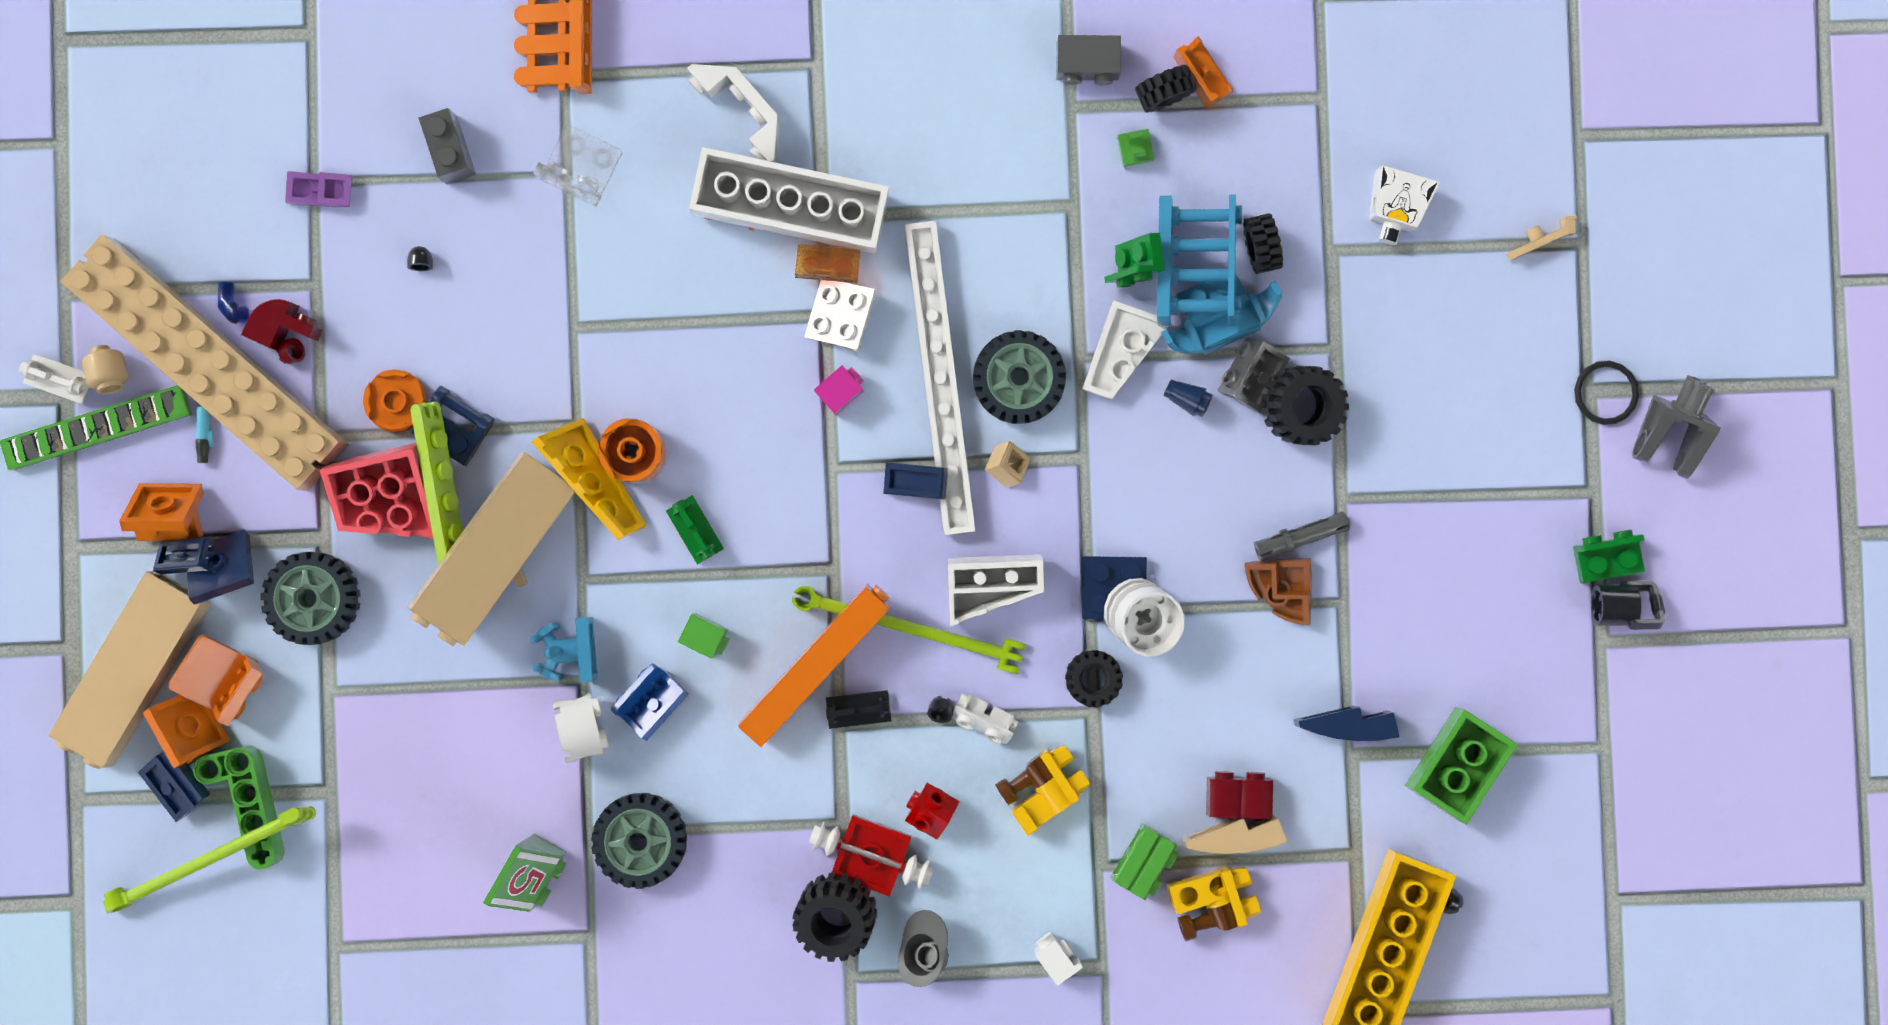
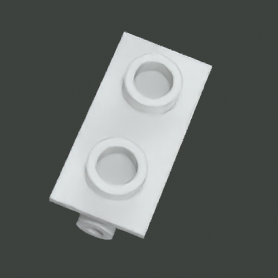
[19,354,89,404]
[952,694,1018,744]

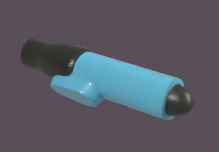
[195,404,213,463]

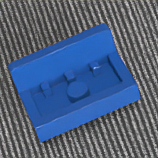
[611,663,689,741]

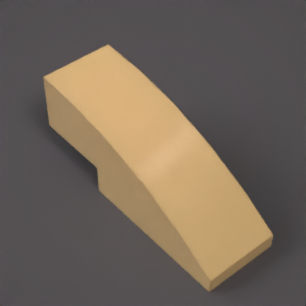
[1182,815,1288,854]

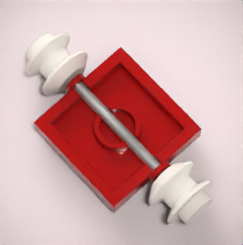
[809,814,934,897]

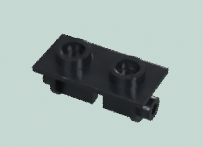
[826,690,892,729]

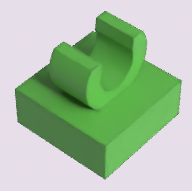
[1117,129,1155,167]

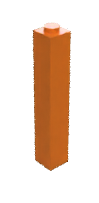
[738,583,890,748]

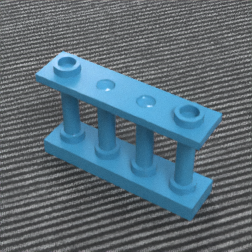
[1157,194,1242,326]

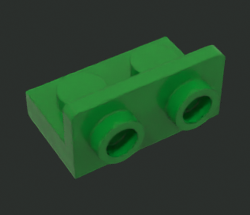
[1104,233,1165,288]
[1573,529,1645,583]

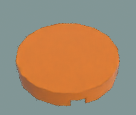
[363,369,428,432]

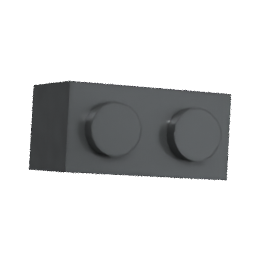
[1056,35,1121,85]
[418,108,476,184]

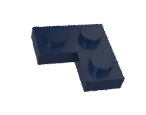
[1082,556,1147,619]

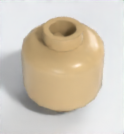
[81,345,129,394]

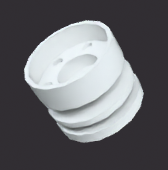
[1104,578,1184,657]

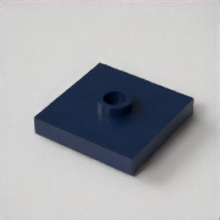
[185,529,254,605]

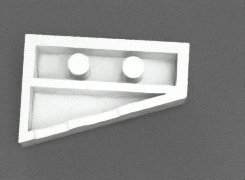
[947,554,1044,627]

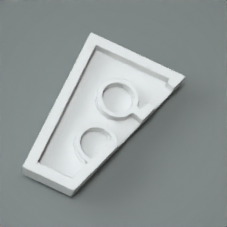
[1082,300,1172,400]

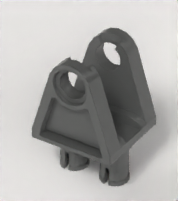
[1632,375,1721,479]

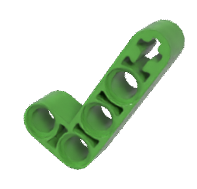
[193,746,285,870]

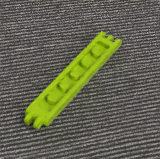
[410,402,464,565]

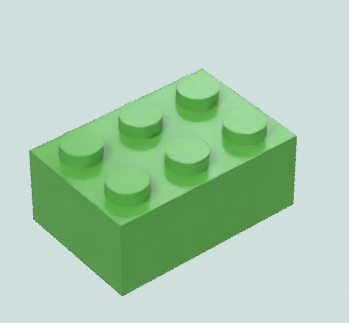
[1405,707,1518,825]

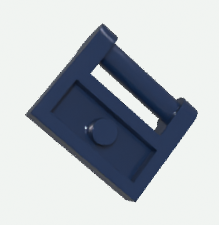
[411,385,495,467]

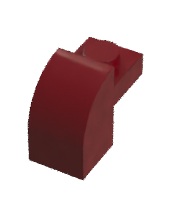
[241,299,323,350]

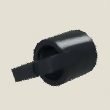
[1591,581,1666,630]

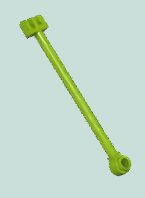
[792,586,1026,674]
[103,806,316,914]

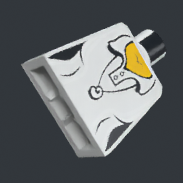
[1369,165,1439,245]

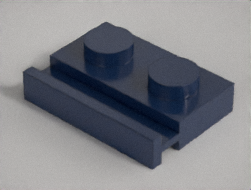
[138,750,211,822]

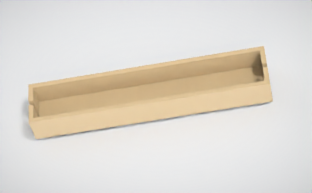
[60,234,349,491]

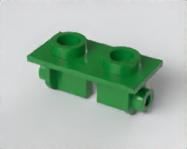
[666,495,724,565]

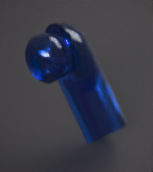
[218,282,250,324]

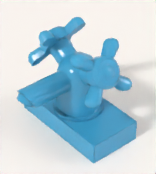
[530,617,598,682]

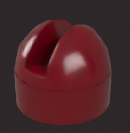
[276,338,305,364]

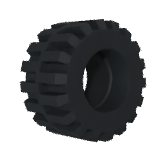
[1261,366,1349,446]
[792,872,877,962]

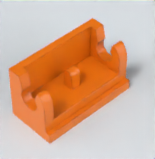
[1173,36,1234,109]

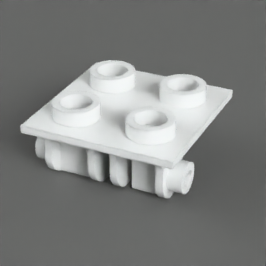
[804,278,876,352]

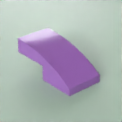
[285,171,352,207]

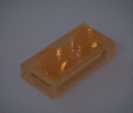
[795,244,861,283]

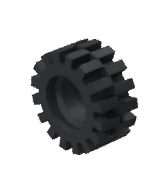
[1135,65,1197,113]
[1243,213,1283,274]
[1065,650,1123,708]

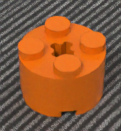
[598,418,666,483]

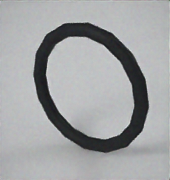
[1574,360,1639,425]

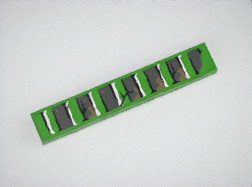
[0,385,192,471]

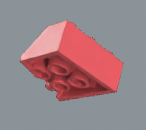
[320,443,433,539]

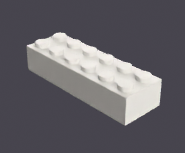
[689,147,889,254]

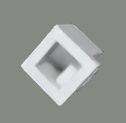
[1033,932,1083,986]

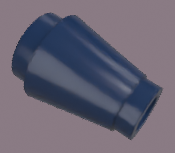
[1164,379,1213,417]

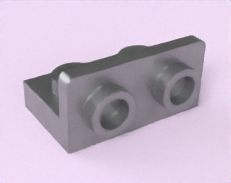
[1218,337,1290,413]

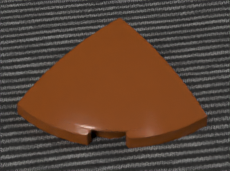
[1244,558,1312,625]

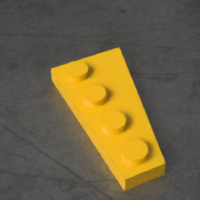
[532,418,647,541]

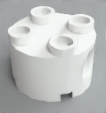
[553,693,609,764]

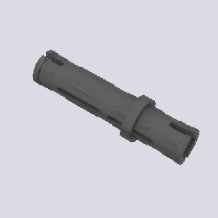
[1254,511,1350,561]

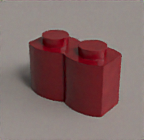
[1206,771,1273,819]

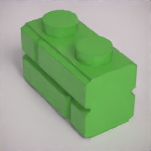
[1110,823,1178,900]

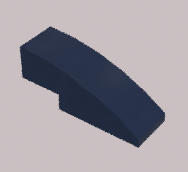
[1293,705,1400,741]

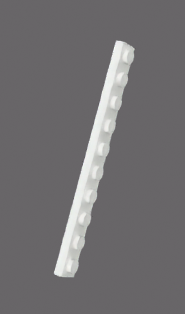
[905,220,975,535]

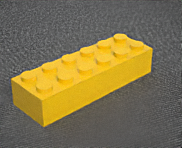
[1322,848,1456,1025]

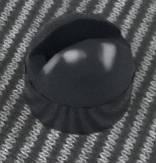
[407,246,433,271]
[927,696,954,723]
[1443,889,1464,914]

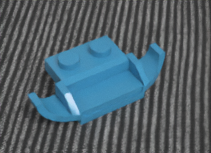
[1161,273,1282,355]

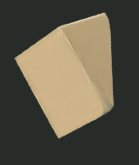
[985,441,1031,487]

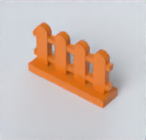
[514,0,592,94]

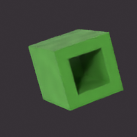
[678,613,730,659]

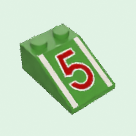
[483,833,567,912]

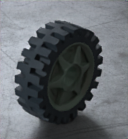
[973,330,1066,424]
[260,552,361,645]
[591,793,687,889]

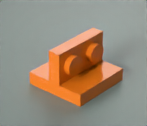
[119,483,204,541]
[143,695,231,768]

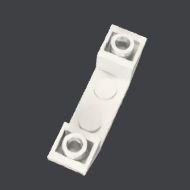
[687,64,780,163]

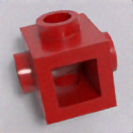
[905,782,960,840]

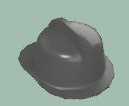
[897,910,949,987]

